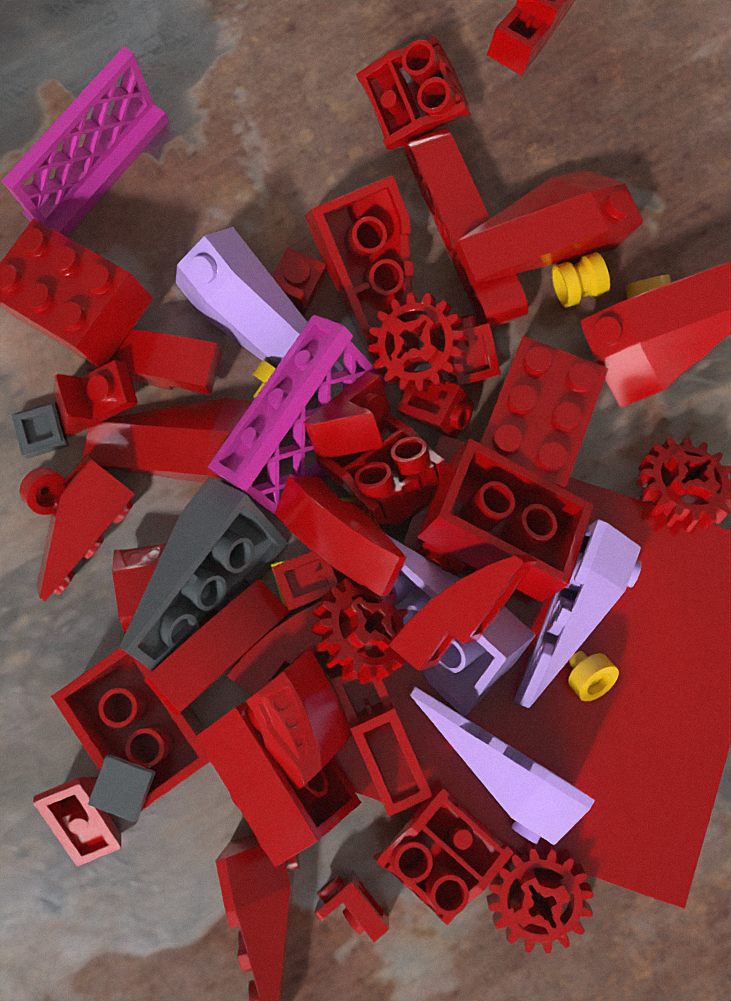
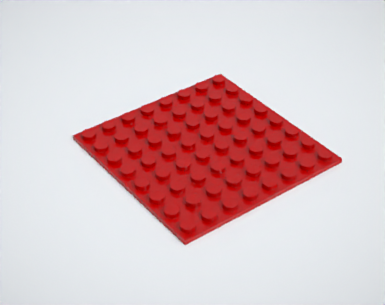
[333,434,731,909]

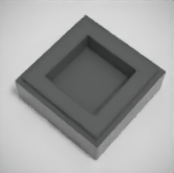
[11,402,70,459]
[87,754,156,822]

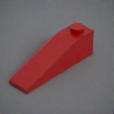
[455,170,643,285]
[304,175,419,376]
[580,261,731,408]
[83,398,259,488]
[215,835,300,1001]

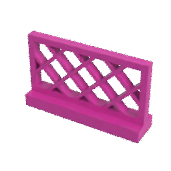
[1,46,169,237]
[208,314,387,521]

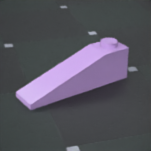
[176,227,343,395]
[513,519,642,708]
[385,535,536,717]
[409,685,595,845]

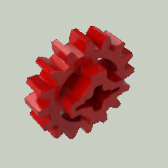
[368,292,468,393]
[636,437,731,532]
[311,578,408,684]
[486,841,594,954]

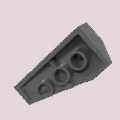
[120,477,288,671]

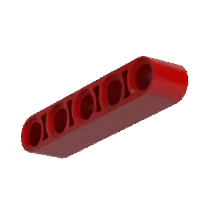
[405,127,528,329]

